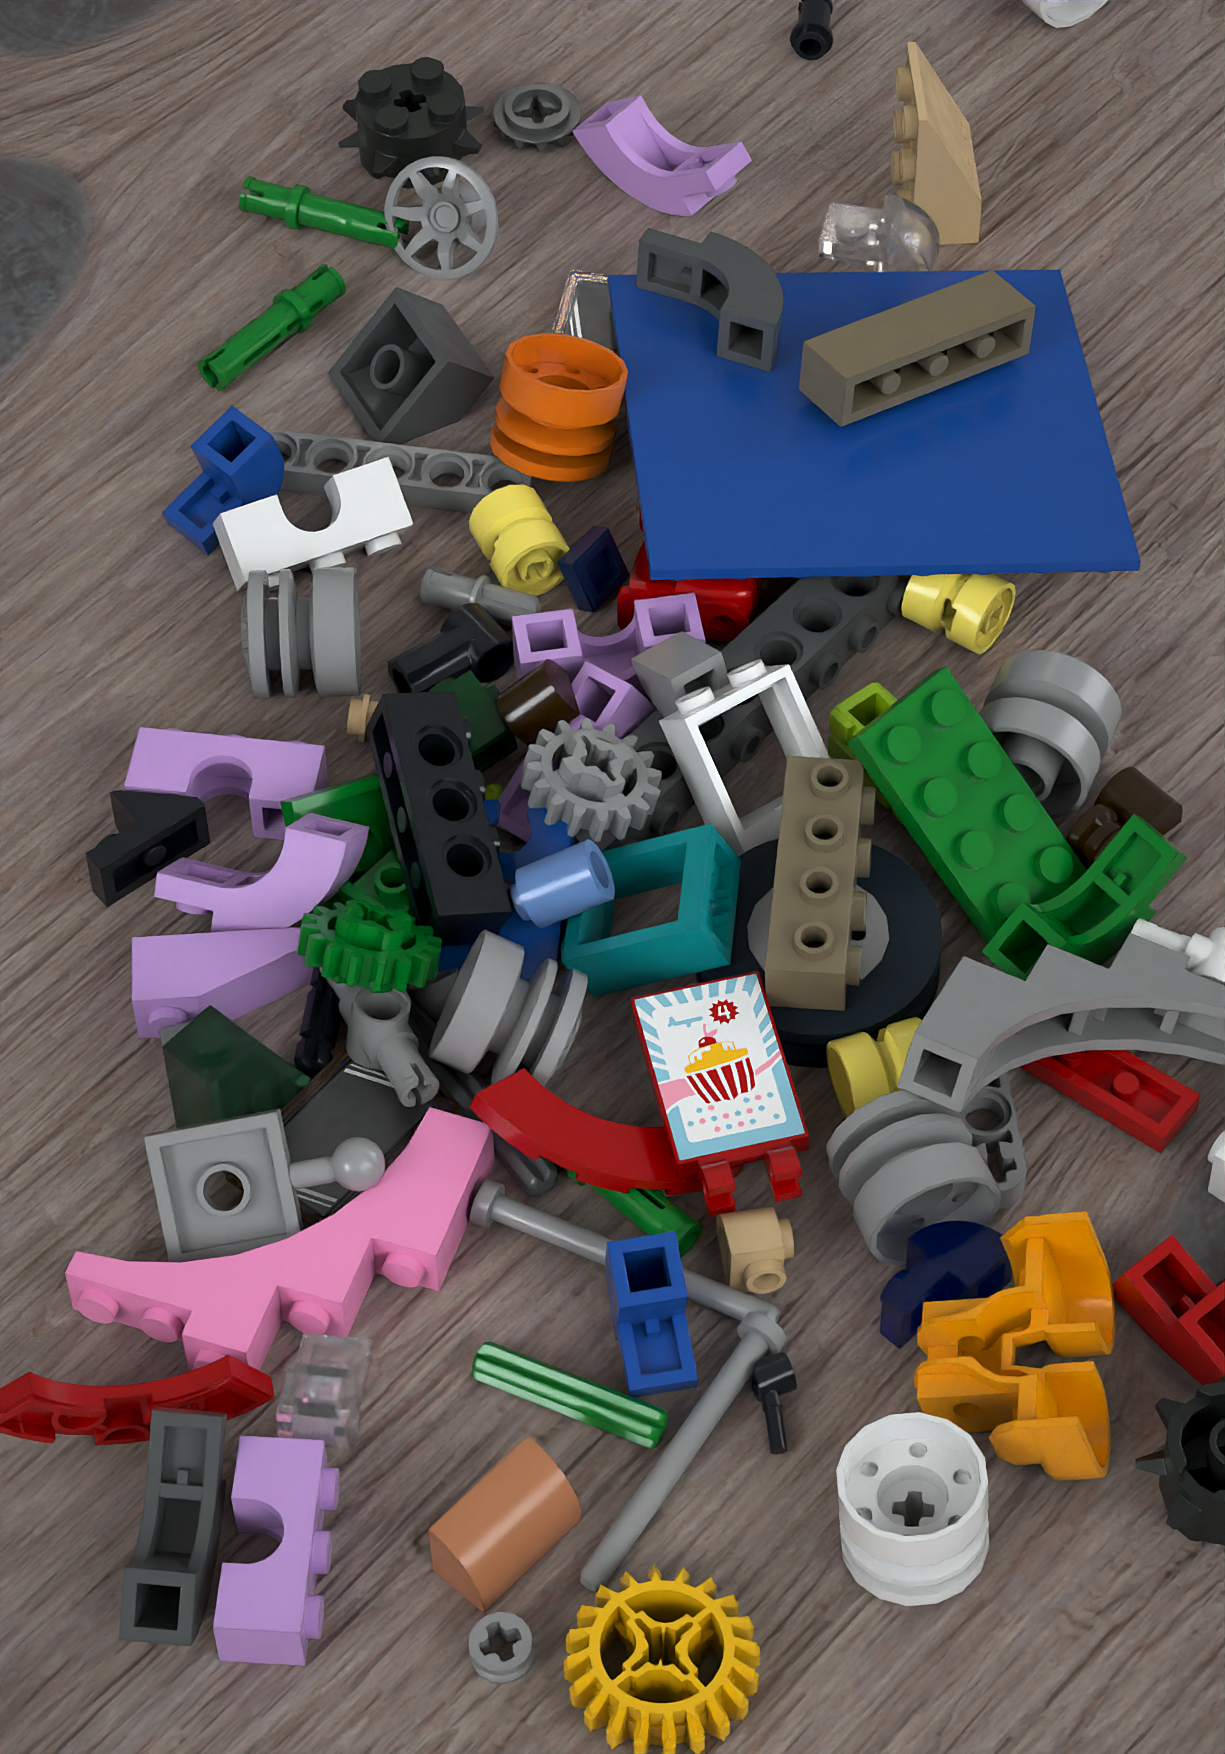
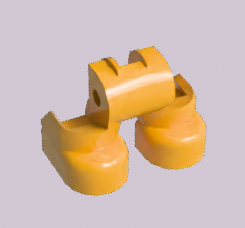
[914,1211,1115,1481]

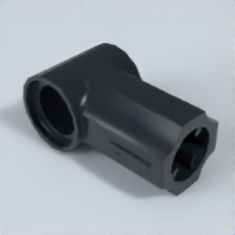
[387,603,514,693]

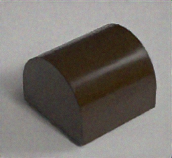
[496,659,580,746]
[1094,767,1183,835]

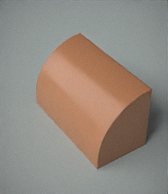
[428,1436,582,1613]

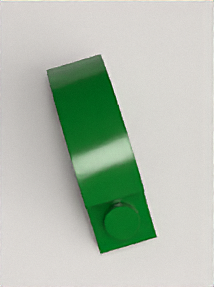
[981,814,1188,981]

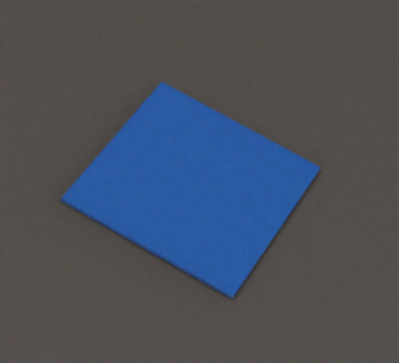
[607,270,1141,581]

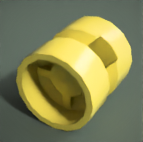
[469,484,570,596]
[901,574,1016,655]
[826,1017,922,1118]

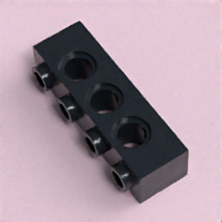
[366,691,514,947]

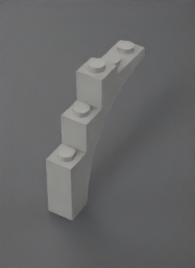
[897,933,1225,1113]

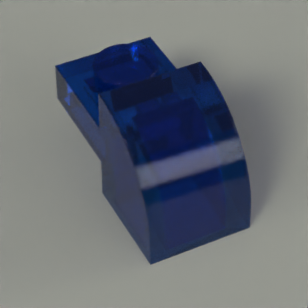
[880,1220,1012,1349]

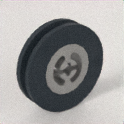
[696,838,942,1068]

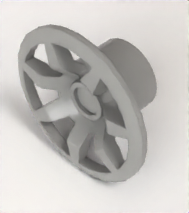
[384,156,499,280]

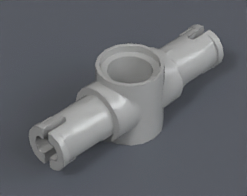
[319,967,439,1107]

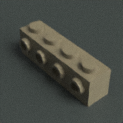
[799,270,1036,427]
[765,756,876,1011]

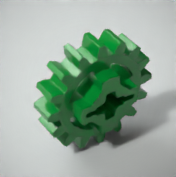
[296,900,442,993]

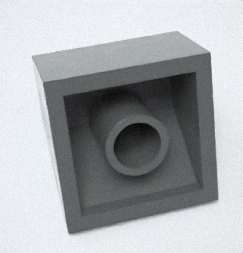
[328,287,494,444]

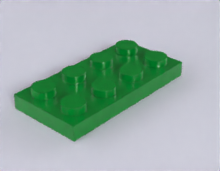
[846,666,1087,944]

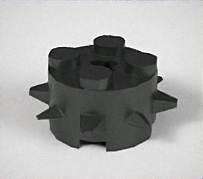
[338,57,485,189]
[1135,1376,1225,1545]

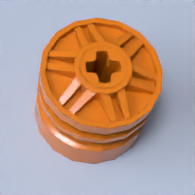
[489,333,629,482]

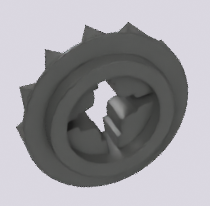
[493,82,581,152]

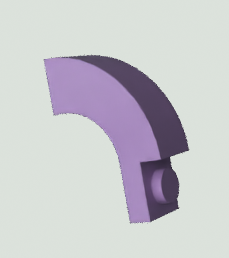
[572,95,752,216]
[154,813,369,932]

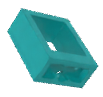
[560,823,741,997]

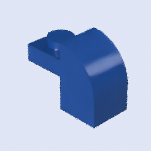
[162,406,284,555]
[605,1231,698,1398]

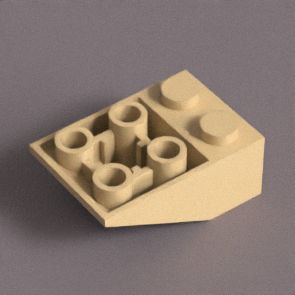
[891,42,982,246]

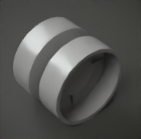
[979,650,1122,819]

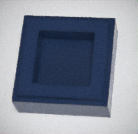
[557,526,630,612]

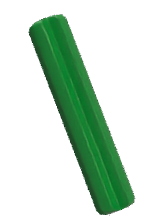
[472,1341,668,1448]

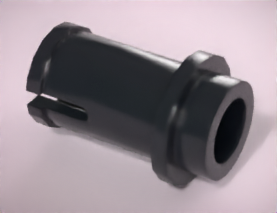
[790,0,833,60]

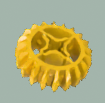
[563,1564,760,1754]

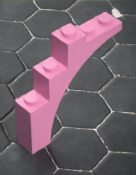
[65,1107,495,1371]

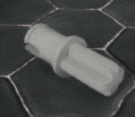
[420,565,542,626]

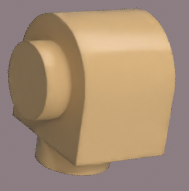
[717,1206,794,1294]

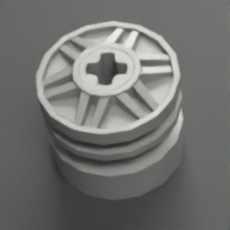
[241,567,361,699]
[428,930,588,1087]
[826,1089,1001,1266]

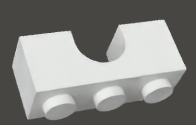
[213,457,413,591]

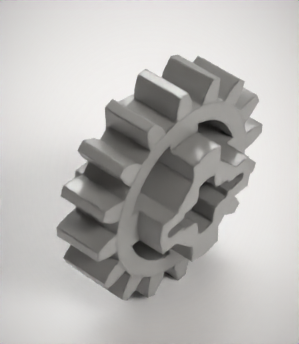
[520,718,662,842]

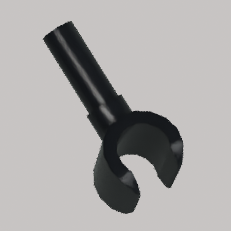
[751,1352,797,1454]

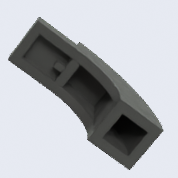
[636,228,784,372]
[119,1407,227,1646]

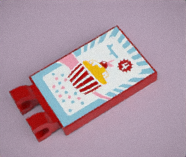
[630,971,809,1217]

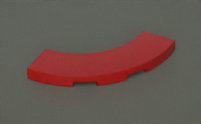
[469,1068,744,1195]
[0,1355,275,1445]

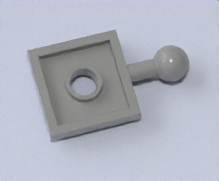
[144,1108,385,1263]

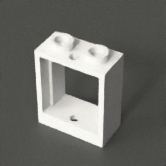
[659,659,830,857]

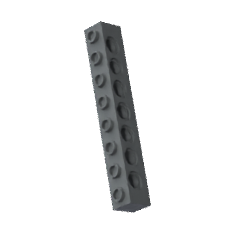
[573,575,912,852]

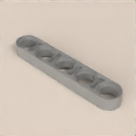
[267,430,531,513]

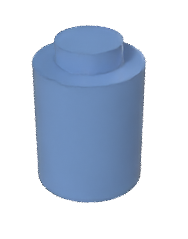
[510,839,615,928]

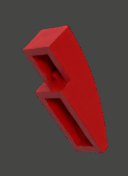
[1112,1235,1225,1386]

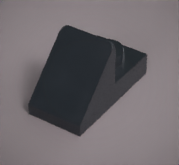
[86,790,210,907]

